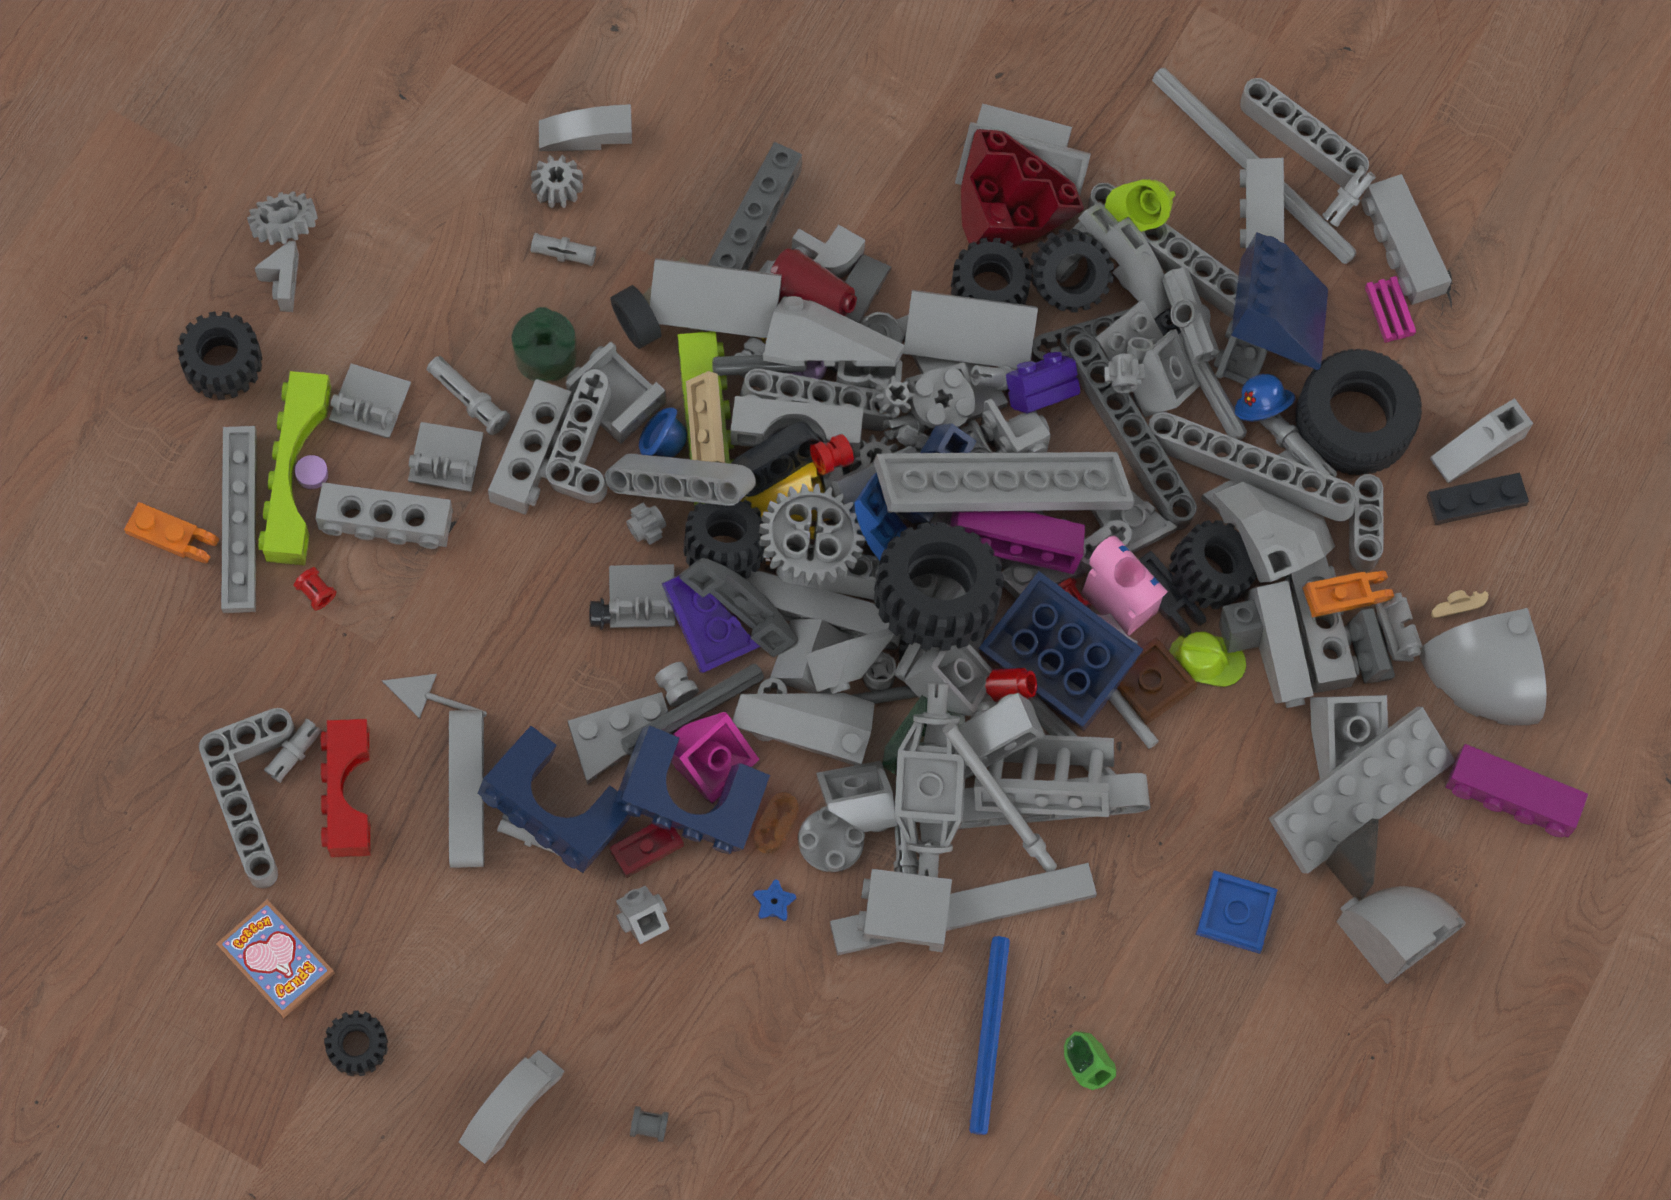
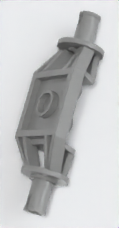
[894,682,966,877]

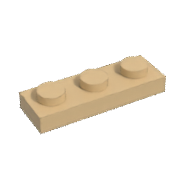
[686,371,725,463]

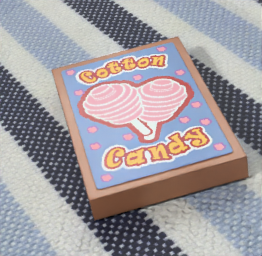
[216,899,335,1019]

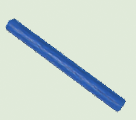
[969,936,1010,1135]

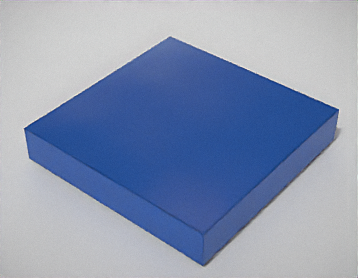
[1196,870,1278,954]

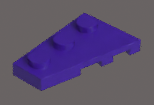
[661,575,761,673]

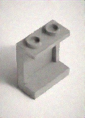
[566,342,666,444]
[857,869,952,952]

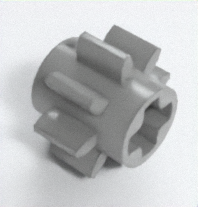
[1104,354,1145,393]
[872,376,915,419]
[626,502,666,545]

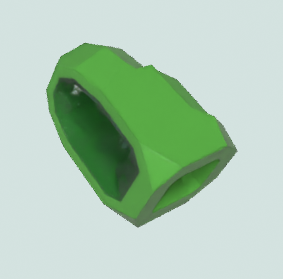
[1064,1031,1116,1090]

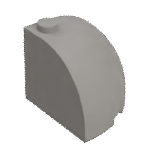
[1419,608,1547,725]
[1336,886,1466,984]

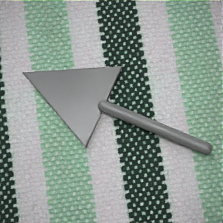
[382,674,487,719]

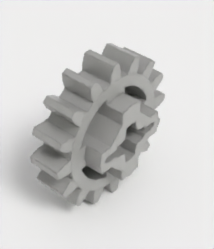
[247,191,318,245]

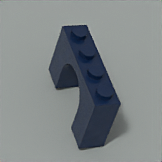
[614,725,770,855]
[477,726,631,873]

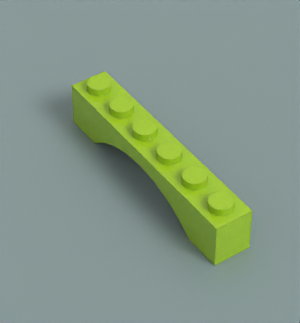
[258,371,332,565]

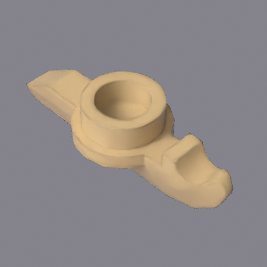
[1431,590,1488,618]

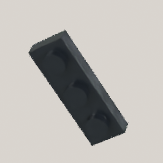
[1426,472,1529,525]

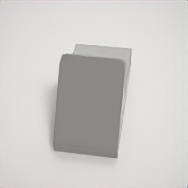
[255,241,299,312]

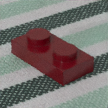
[609,824,684,879]

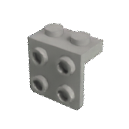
[980,398,1051,453]

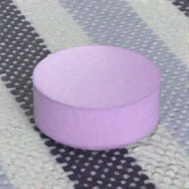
[295,455,328,489]

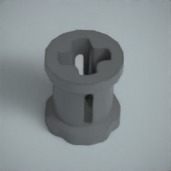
[630,1106,669,1142]

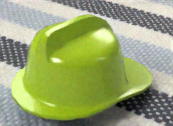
[1105,179,1176,232]
[1169,631,1246,687]

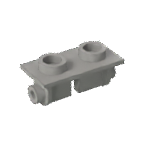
[1375,593,1422,662]

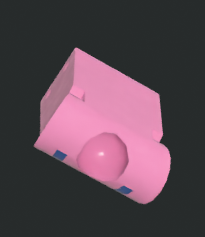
[1082,536,1168,636]

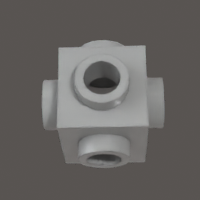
[616,886,670,944]

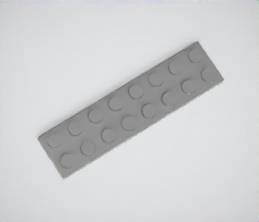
[874,452,1135,512]

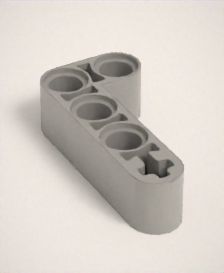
[545,369,612,503]

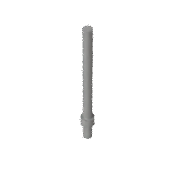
[943,723,1057,872]

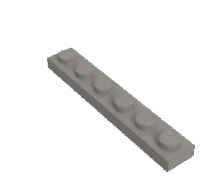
[221,426,257,613]

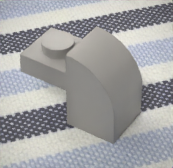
[792,225,865,278]

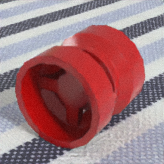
[810,434,854,475]

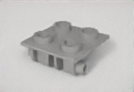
[1096,300,1163,362]
[329,363,411,439]
[408,422,484,492]
[609,564,675,628]

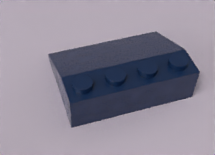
[1231,232,1329,370]
[979,571,1143,732]

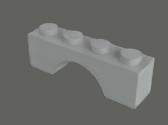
[731,395,863,457]

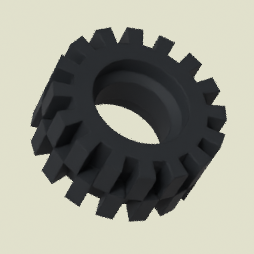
[324,1011,388,1076]

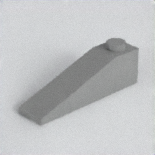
[763,296,905,366]
[732,693,875,766]
[1310,695,1388,779]

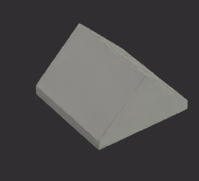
[770,619,851,693]

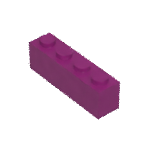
[951,511,1085,574]
[1445,744,1588,837]

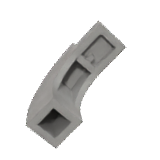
[459,1050,565,1164]

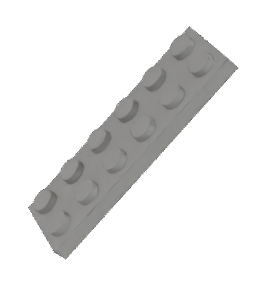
[1268,707,1455,874]

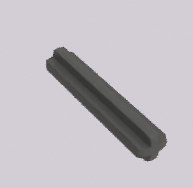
[712,355,807,376]

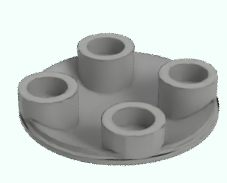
[798,806,865,872]

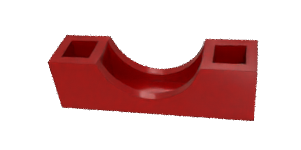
[321,719,371,857]

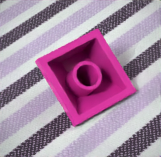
[671,712,759,803]

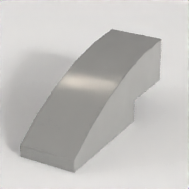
[539,104,632,151]

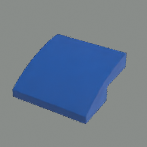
[854,473,907,561]

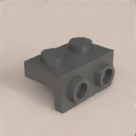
[1214,320,1269,384]
[1347,608,1395,684]

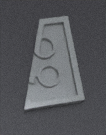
[568,692,668,785]

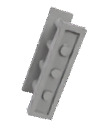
[974,735,1114,817]

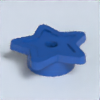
[753,879,796,921]

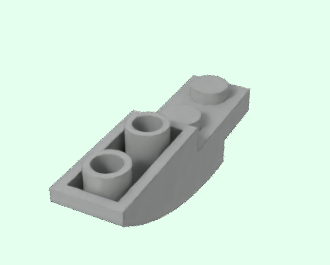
[1078,202,1171,319]

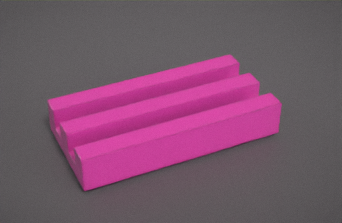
[1365,276,1416,343]

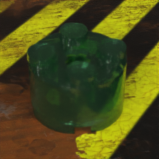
[511,307,577,382]

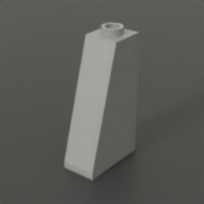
[1243,581,1314,708]

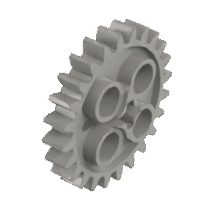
[758,484,866,587]

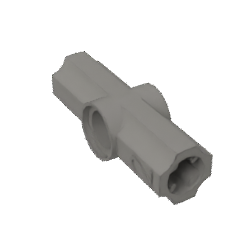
[1162,267,1220,364]

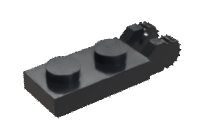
[1139,551,1207,638]

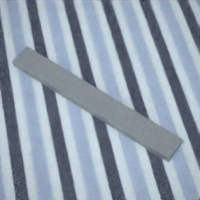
[830,863,1097,955]

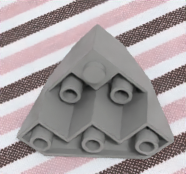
[1213,482,1335,582]

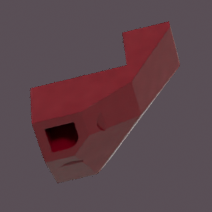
[961,129,1084,247]

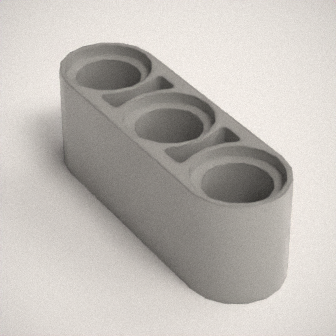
[1349,474,1383,572]

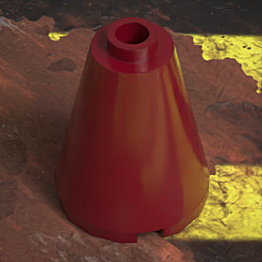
[770,248,857,316]

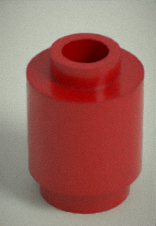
[985,668,1037,702]

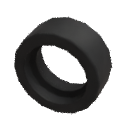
[610,285,662,349]

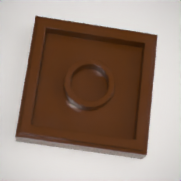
[1117,637,1198,725]

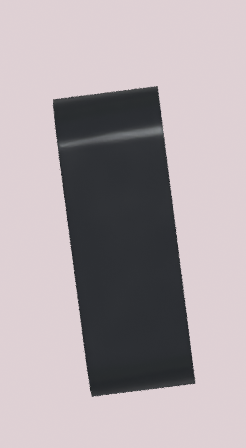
[731,422,820,497]

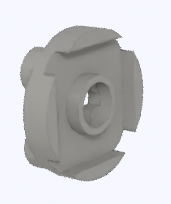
[910,368,975,429]

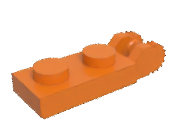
[124,502,219,564]
[1302,570,1394,618]

